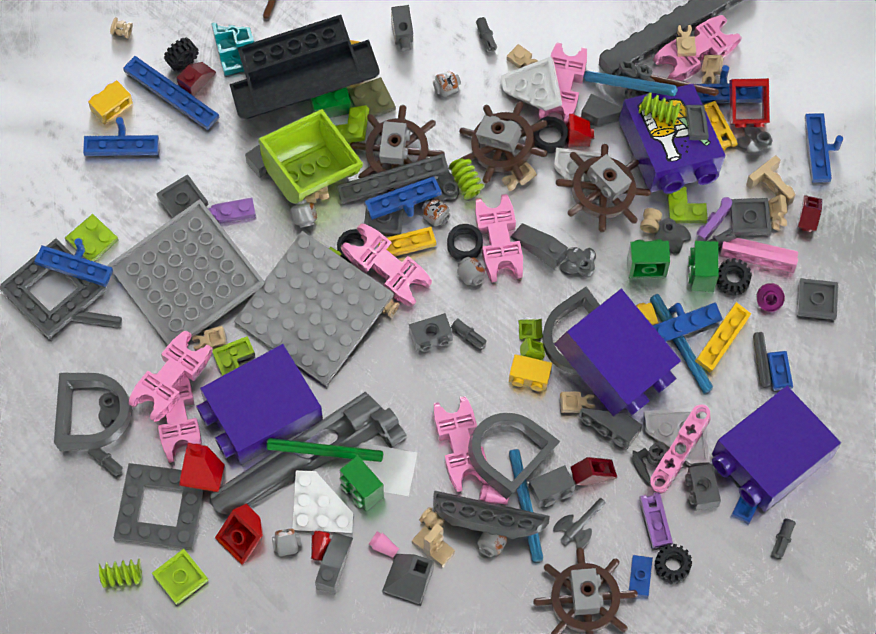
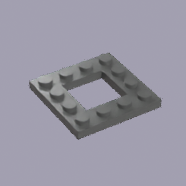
[0,238,107,339]
[113,463,204,551]

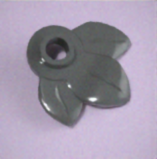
[736,126,773,154]
[429,172,459,201]
[654,218,691,254]
[560,247,596,277]
[98,393,130,426]

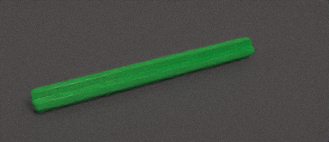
[267,438,384,462]

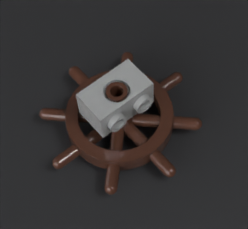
[459,101,548,184]
[350,105,445,192]
[555,144,651,232]
[533,547,638,634]

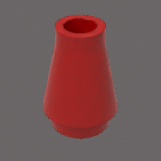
[311,531,331,561]

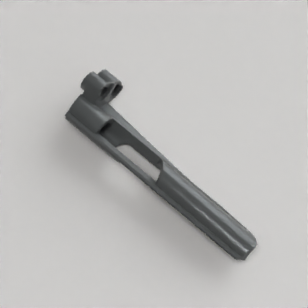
[210,391,407,515]

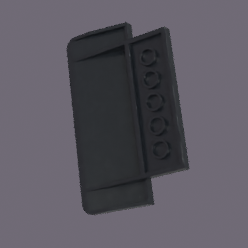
[230,14,380,119]

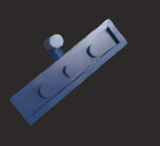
[697,65,762,104]
[805,113,843,183]
[83,117,159,156]
[365,176,441,220]
[34,238,113,287]
[653,302,723,342]

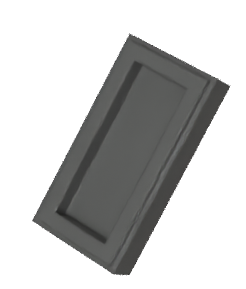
[685,105,709,140]

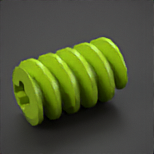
[638,92,680,127]
[449,158,484,200]
[99,558,142,588]

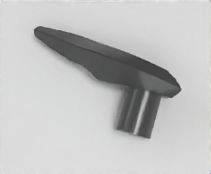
[632,448,651,484]

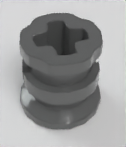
[646,442,667,466]

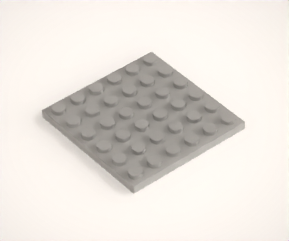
[108,199,265,345]
[234,231,394,386]

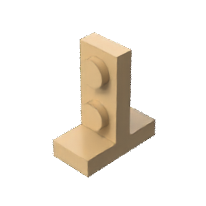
[746,155,796,207]
[412,524,455,567]

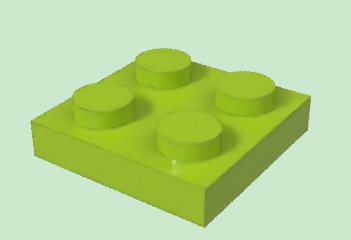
[65,214,119,262]
[152,549,209,605]

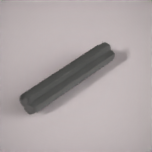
[66,311,122,328]
[753,332,771,387]

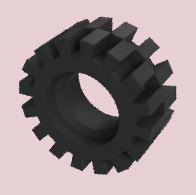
[164,37,199,72]
[716,258,752,296]
[654,544,692,583]

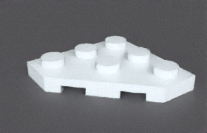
[501,57,562,111]
[554,148,611,206]
[644,408,710,466]
[292,470,354,533]

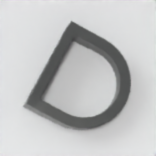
[542,287,600,375]
[54,373,132,451]
[468,413,560,500]

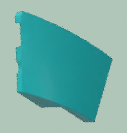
[211,22,254,76]

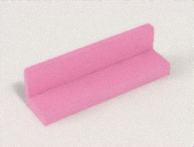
[720,237,798,273]

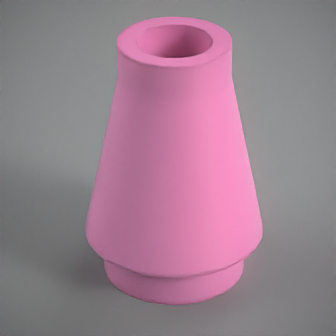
[479,484,509,505]
[369,531,399,558]

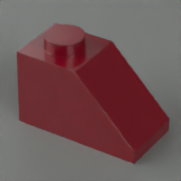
[176,62,216,96]
[798,195,822,232]
[570,457,617,486]

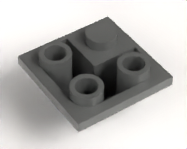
[382,554,434,604]

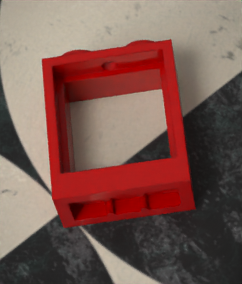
[729,78,770,128]

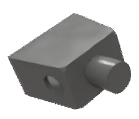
[391,5,413,51]

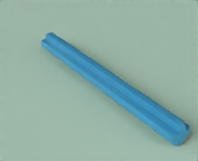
[583,70,678,96]
[650,294,713,393]
[509,449,543,562]

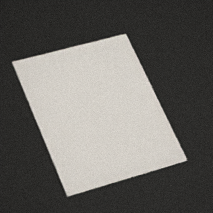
[359,443,417,497]

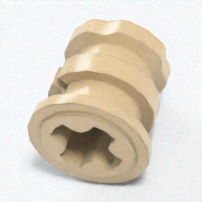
[110,17,133,39]
[382,299,400,317]
[419,507,445,528]

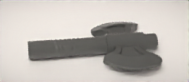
[553,498,606,549]

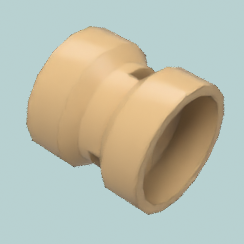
[640,208,662,234]

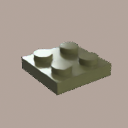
[348,77,396,118]

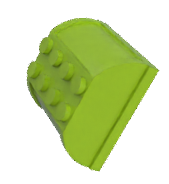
[258,109,363,204]

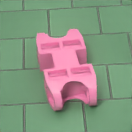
[653,15,742,81]
[539,42,587,126]
[475,194,523,282]
[341,224,432,307]
[128,331,213,422]
[154,373,202,463]
[434,396,488,492]
[650,404,711,493]

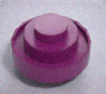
[756,283,785,312]

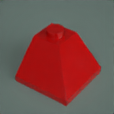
[179,443,225,492]
[215,504,263,565]

